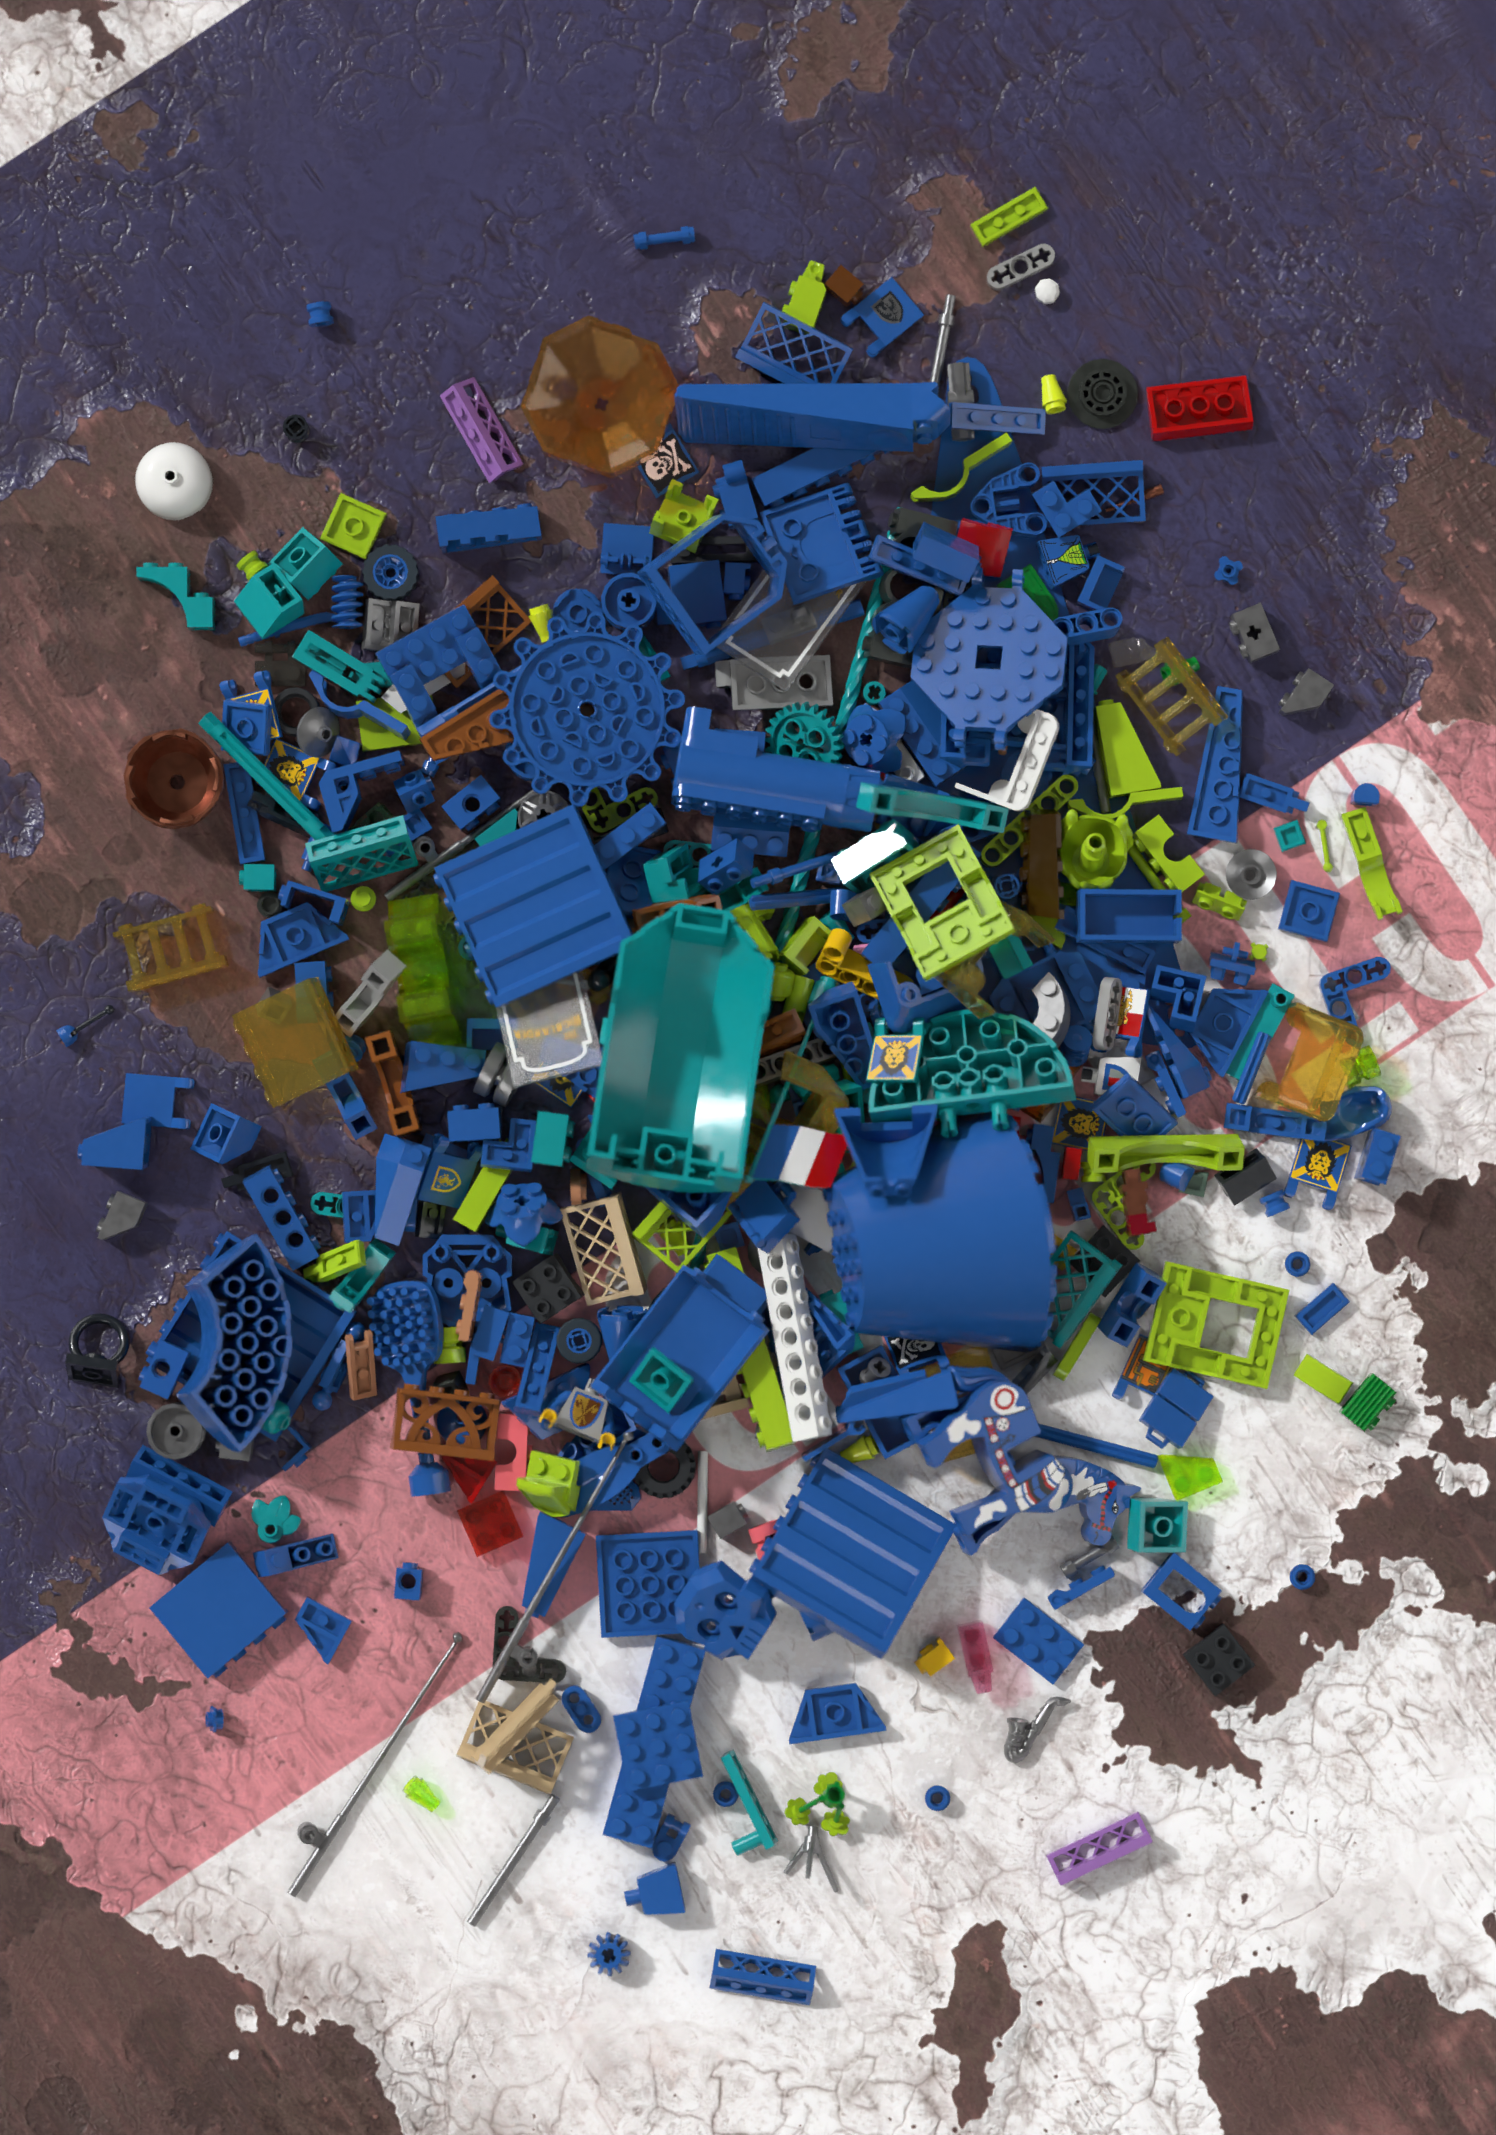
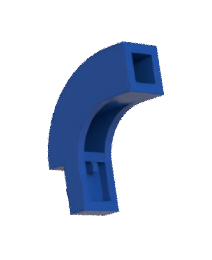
[313,1048,378,1140]

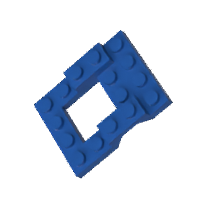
[375,604,502,765]

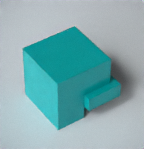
[643,843,704,903]

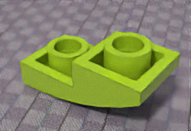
[1294,1354,1353,1404]

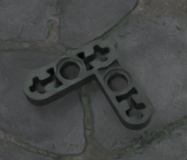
[492,1606,567,1683]

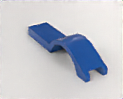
[309,670,411,741]

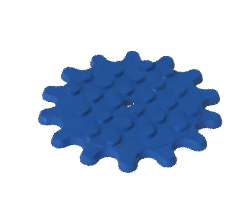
[489,612,685,807]

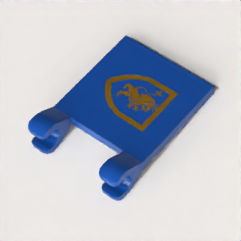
[416,1133,482,1209]

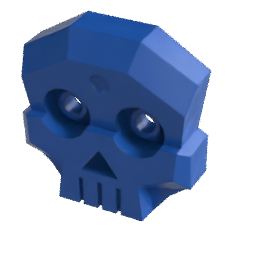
[423,1235,513,1326]
[674,1560,777,1660]

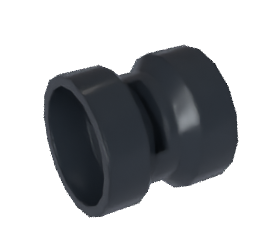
[283,414,310,444]

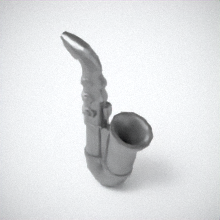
[1004,1697,1071,1763]

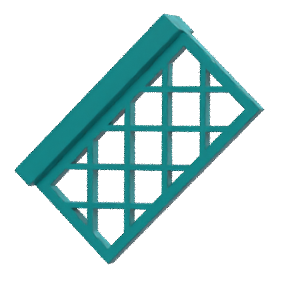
[305,815,419,892]
[1048,1230,1122,1349]

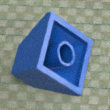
[190,1103,262,1165]

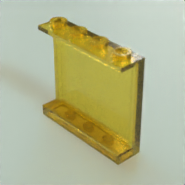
[232,977,359,1108]

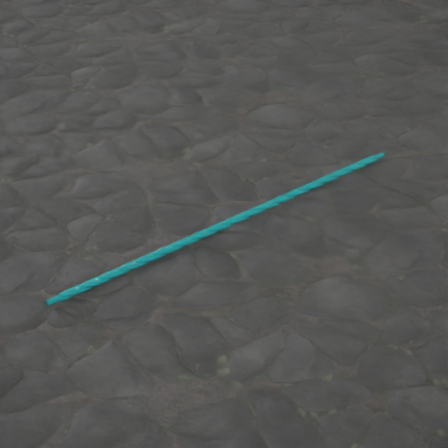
[689,507,901,1270]

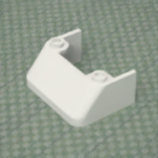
[955,709,1059,811]

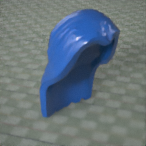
[1312,1086,1392,1141]

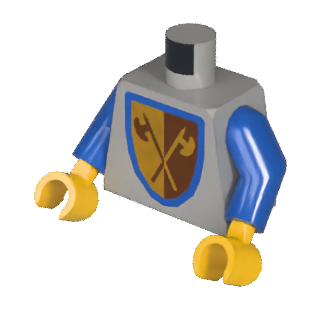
[538,1378,615,1451]

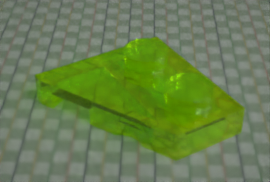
[1157,1454,1223,1500]

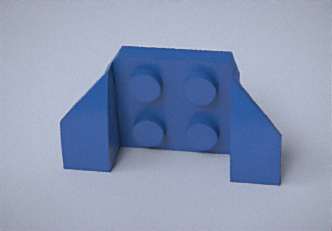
[875,774,961,837]

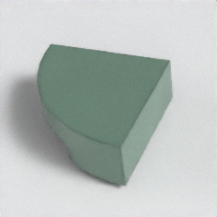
[1178,1172,1209,1197]

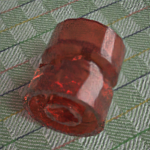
[489,1364,522,1398]

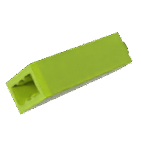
[1093,699,1161,798]
[453,1138,512,1232]

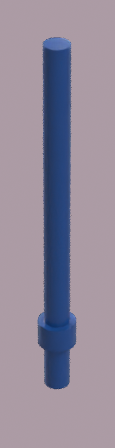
[750,846,851,889]

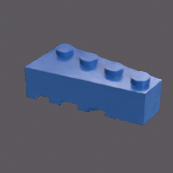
[435,503,542,554]

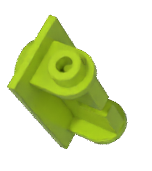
[1191,881,1247,921]

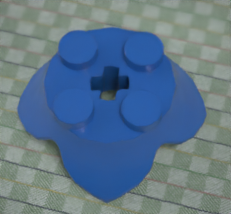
[841,704,906,773]
[485,1182,563,1247]

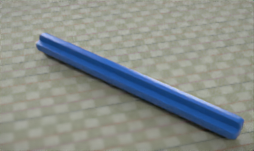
[1035,1423,1158,1468]

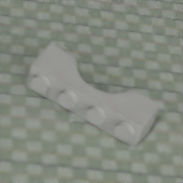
[331,949,406,1037]

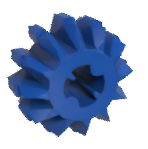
[587,1932,631,1976]

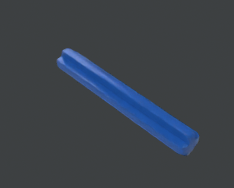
[749,887,842,910]

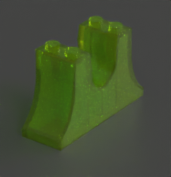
[384,893,463,1046]

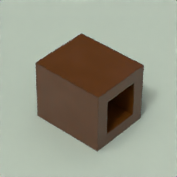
[824,265,864,307]

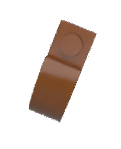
[632,895,722,933]

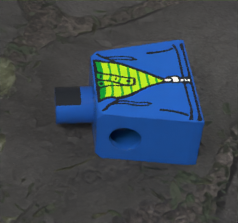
[1036,535,1100,590]

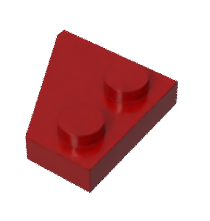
[441,1455,498,1503]

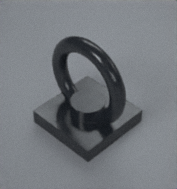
[65,1313,130,1388]

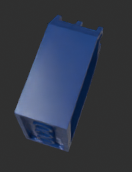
[637,514,788,655]

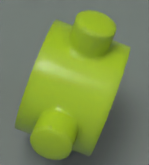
[1249,942,1269,962]

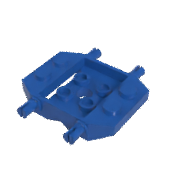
[988,937,1099,1038]

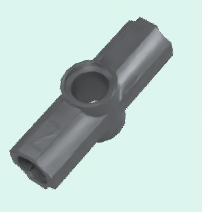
[947,362,974,441]

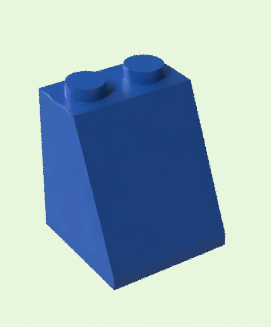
[77,1116,152,1170]

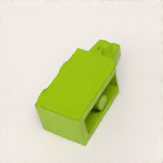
[780,260,826,337]

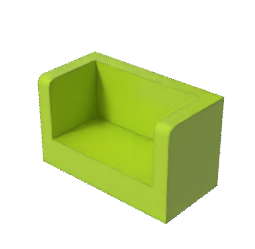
[779,916,831,976]

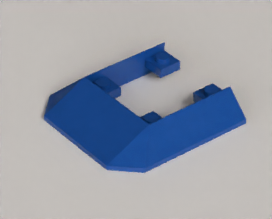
[940,621,1095,775]

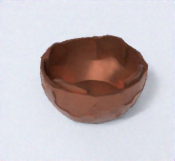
[124,728,224,829]

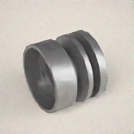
[518,790,568,828]

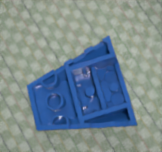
[760,1284,856,1388]

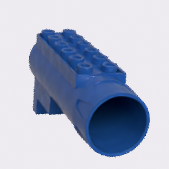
[671,707,880,832]

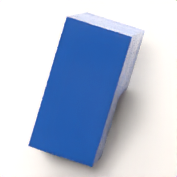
[1066,1187,1091,1222]

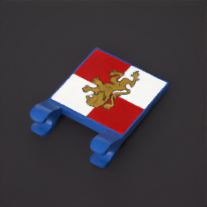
[1091,986,1150,1058]

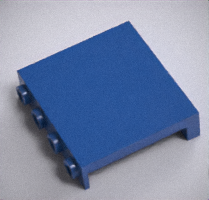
[149,1541,288,1679]

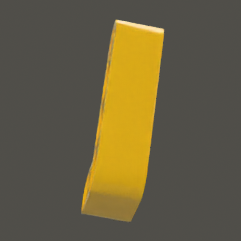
[816,928,914,1000]

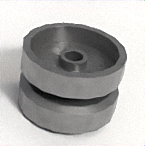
[473,1042,529,1107]
[146,1402,206,1459]

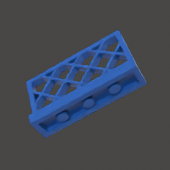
[735,302,853,384]
[1041,460,1146,528]

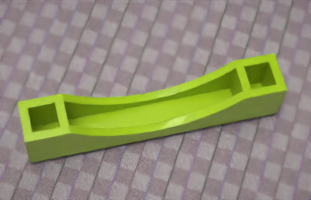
[1087,1134,1245,1173]

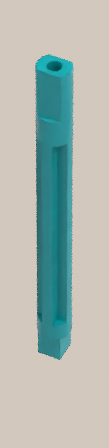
[198,712,334,840]

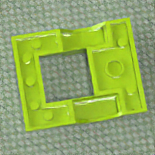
[869,824,1016,981]
[1143,1261,1290,1389]

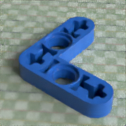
[1319,957,1391,1044]

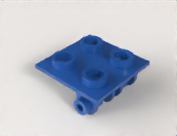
[600,523,654,575]

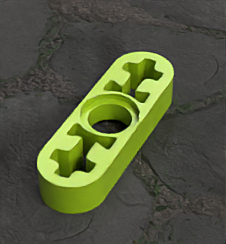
[1053,1312,1101,1382]

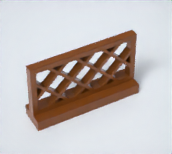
[444,575,531,688]

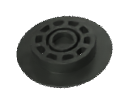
[1067,359,1138,429]

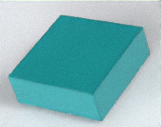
[1273,820,1306,852]

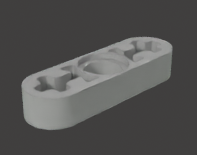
[986,244,1055,291]
[1092,977,1123,1051]

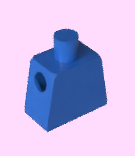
[624,1862,686,1915]

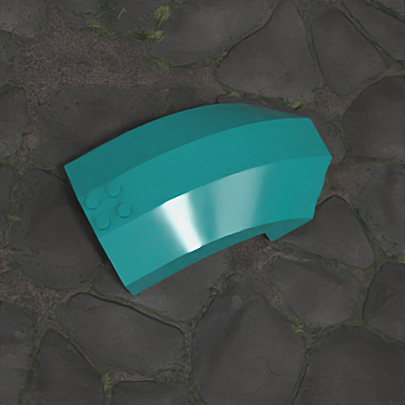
[585,903,774,1192]

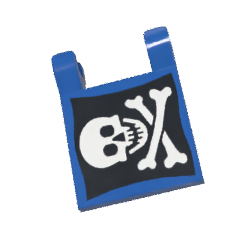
[622,414,699,498]
[884,1337,950,1375]

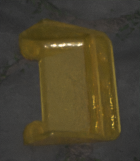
[1253,1002,1364,1121]

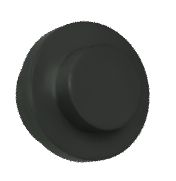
[257,892,283,918]

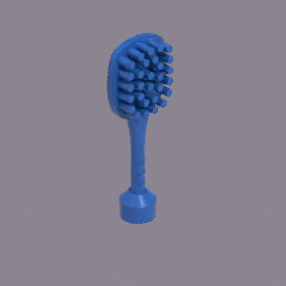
[367,1280,451,1497]

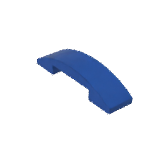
[1224,1103,1328,1142]

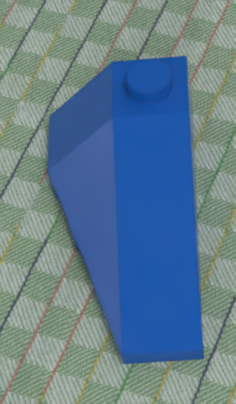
[375,1134,432,1246]

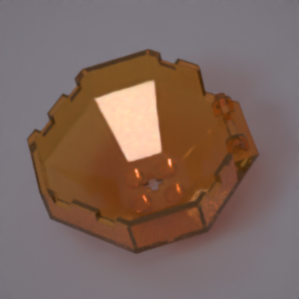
[520,315,679,479]

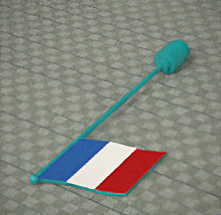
[744,976,848,1189]

